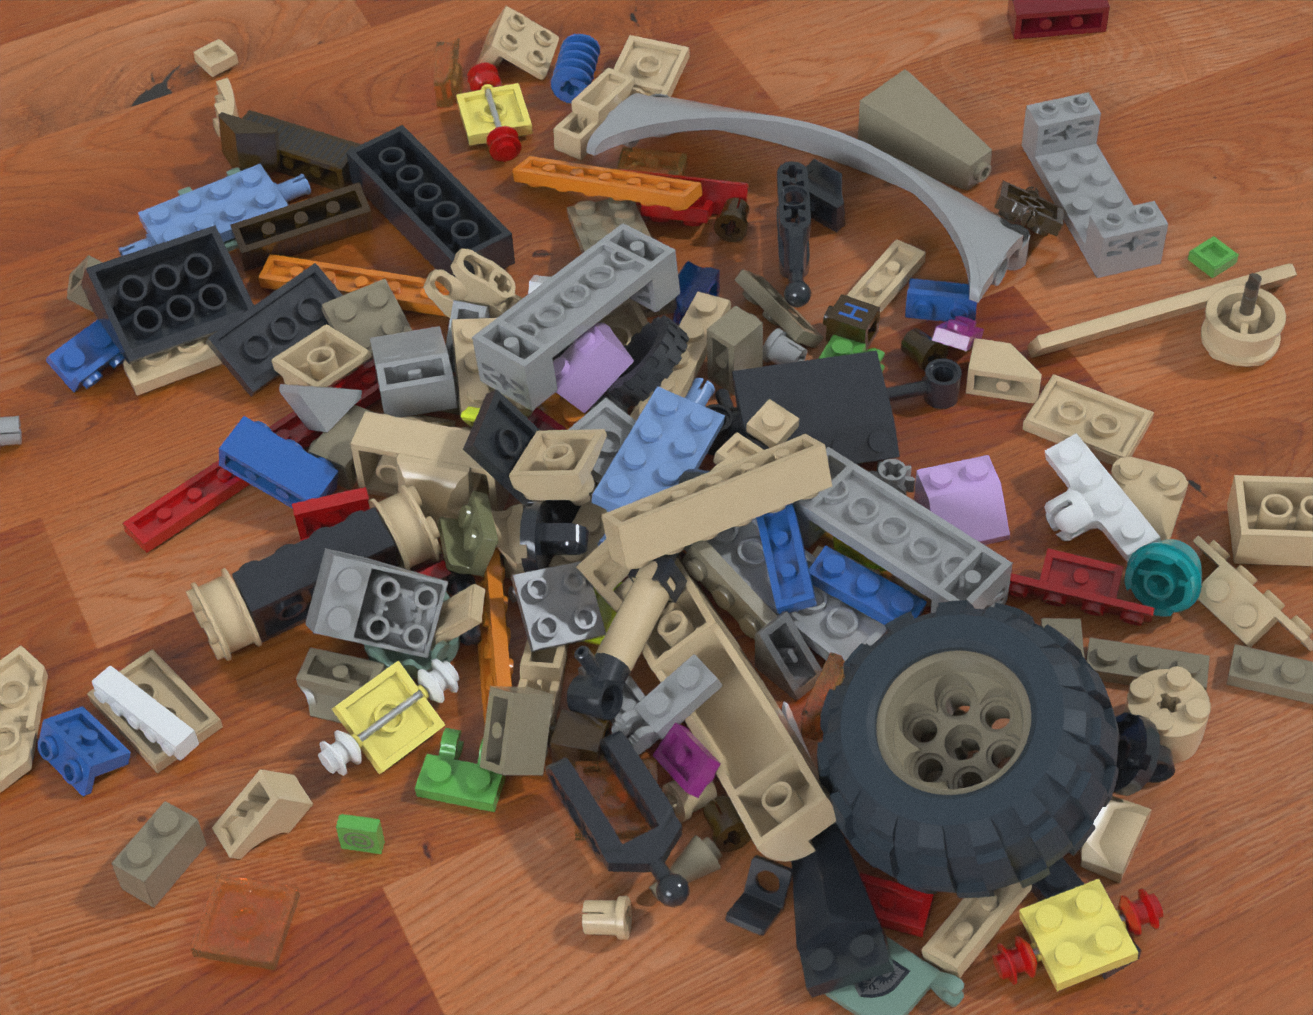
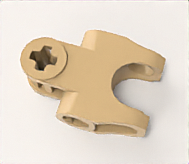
[423,249,523,318]

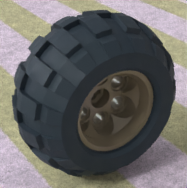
[817,600,1120,898]

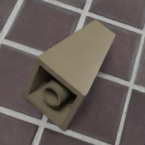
[858,69,992,191]

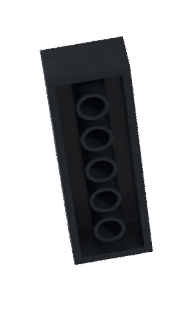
[346,125,515,277]

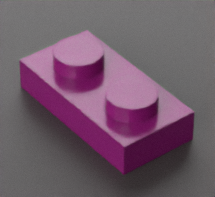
[932,316,984,351]
[653,722,721,798]

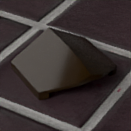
[218,112,281,174]

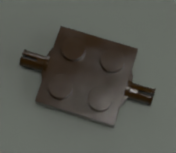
[994,180,1064,237]

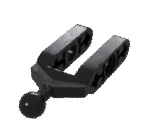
[776,161,812,308]
[545,730,690,908]

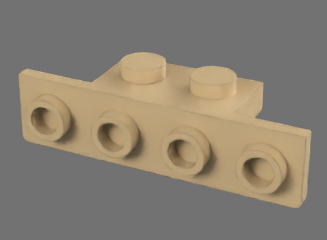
[1193,536,1313,651]

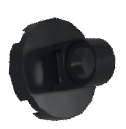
[520,501,589,573]
[1113,712,1175,796]

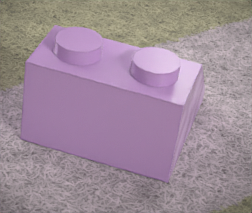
[553,322,634,413]
[914,455,1010,545]

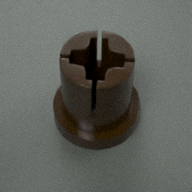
[714,198,750,242]
[901,328,949,371]
[703,796,751,852]

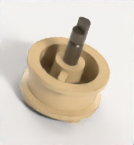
[1201,273,1286,366]

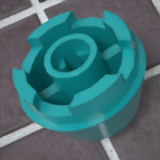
[1125,539,1202,617]

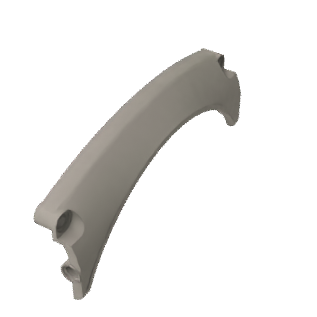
[587,93,1030,303]

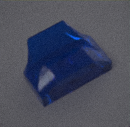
[673,261,720,326]

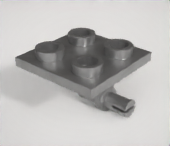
[508,561,606,652]

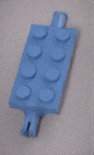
[118,164,311,256]
[591,378,725,546]

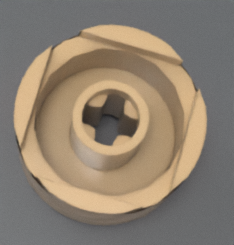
[1124,666,1211,764]

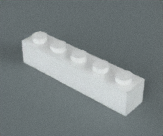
[92,665,199,761]

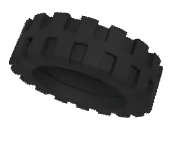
[606,315,689,408]

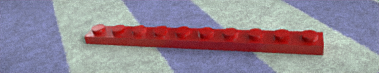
[122,359,381,553]

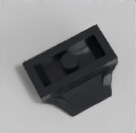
[789,159,845,233]

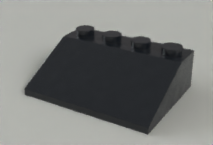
[81,225,254,364]
[732,350,900,465]

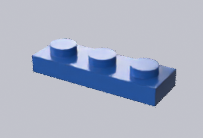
[756,503,817,614]
[809,545,927,625]

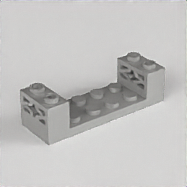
[1022,92,1168,278]
[472,223,680,411]
[793,447,1013,613]

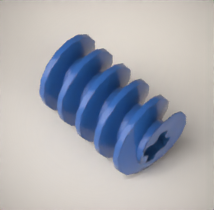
[551,34,601,104]

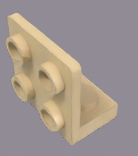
[476,6,559,80]

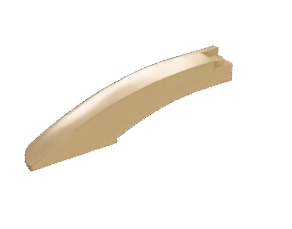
[642,555,836,861]

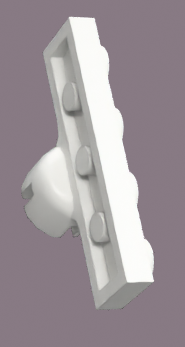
[1044,433,1161,563]

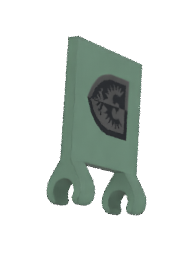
[824,936,964,1015]

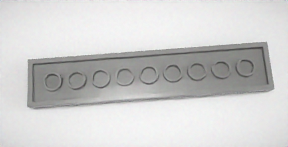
[568,398,887,674]

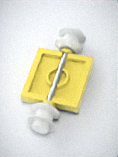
[318,659,459,776]

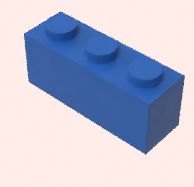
[219,416,339,509]

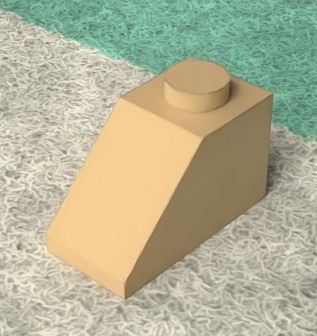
[966,338,1042,404]

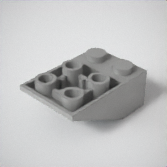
[370,326,457,418]
[305,548,448,658]

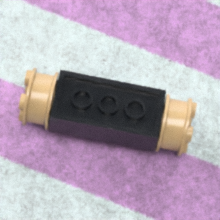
[186,485,442,661]

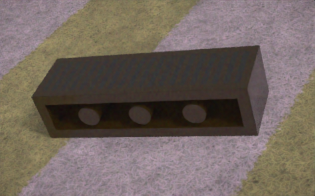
[243,110,361,190]
[230,183,373,271]

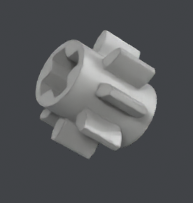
[869,458,915,495]

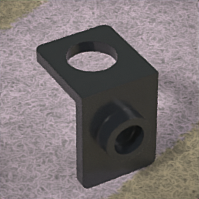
[725,855,793,935]

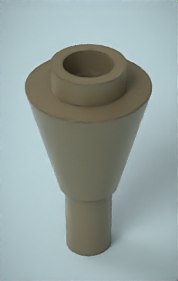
[649,835,722,900]

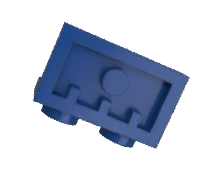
[905,278,977,322]
[46,319,125,393]
[37,706,131,796]

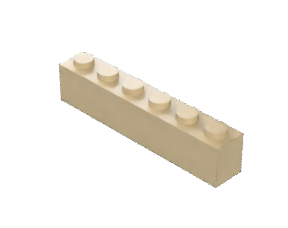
[601,434,832,570]

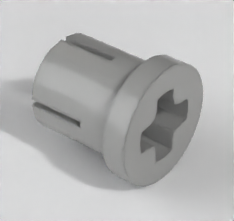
[763,328,807,365]
[0,416,22,446]

